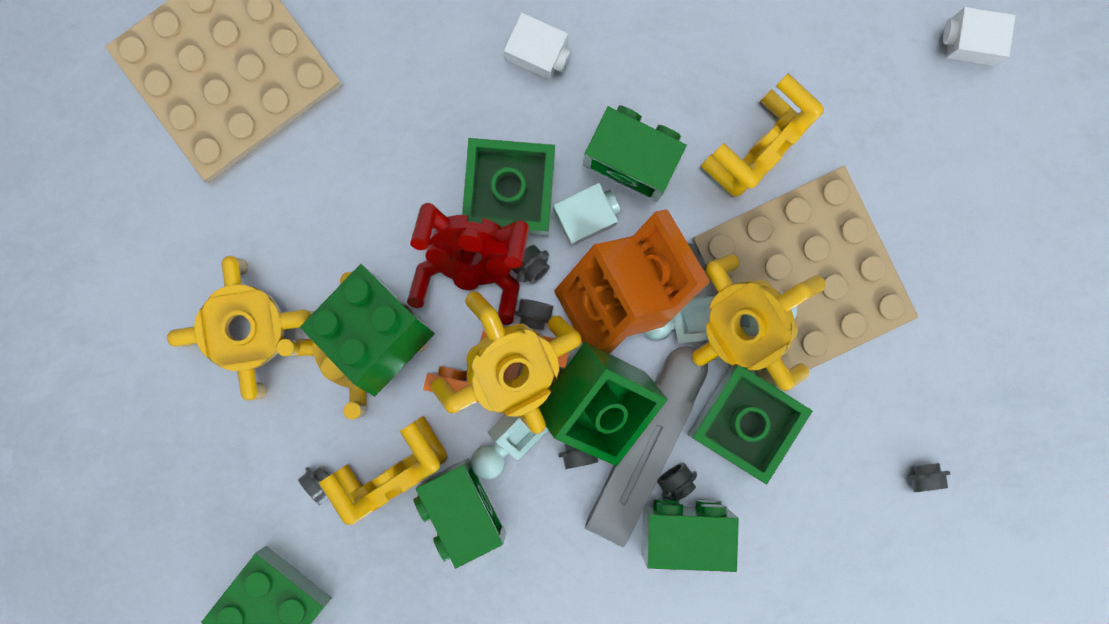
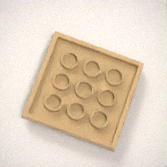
[105,0,343,183]
[691,165,918,386]

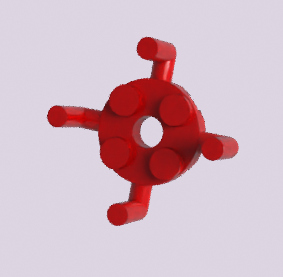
[407,203,529,325]

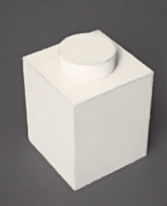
[943,7,1016,66]
[504,12,572,81]

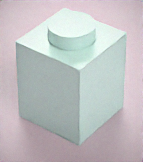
[553,183,621,247]

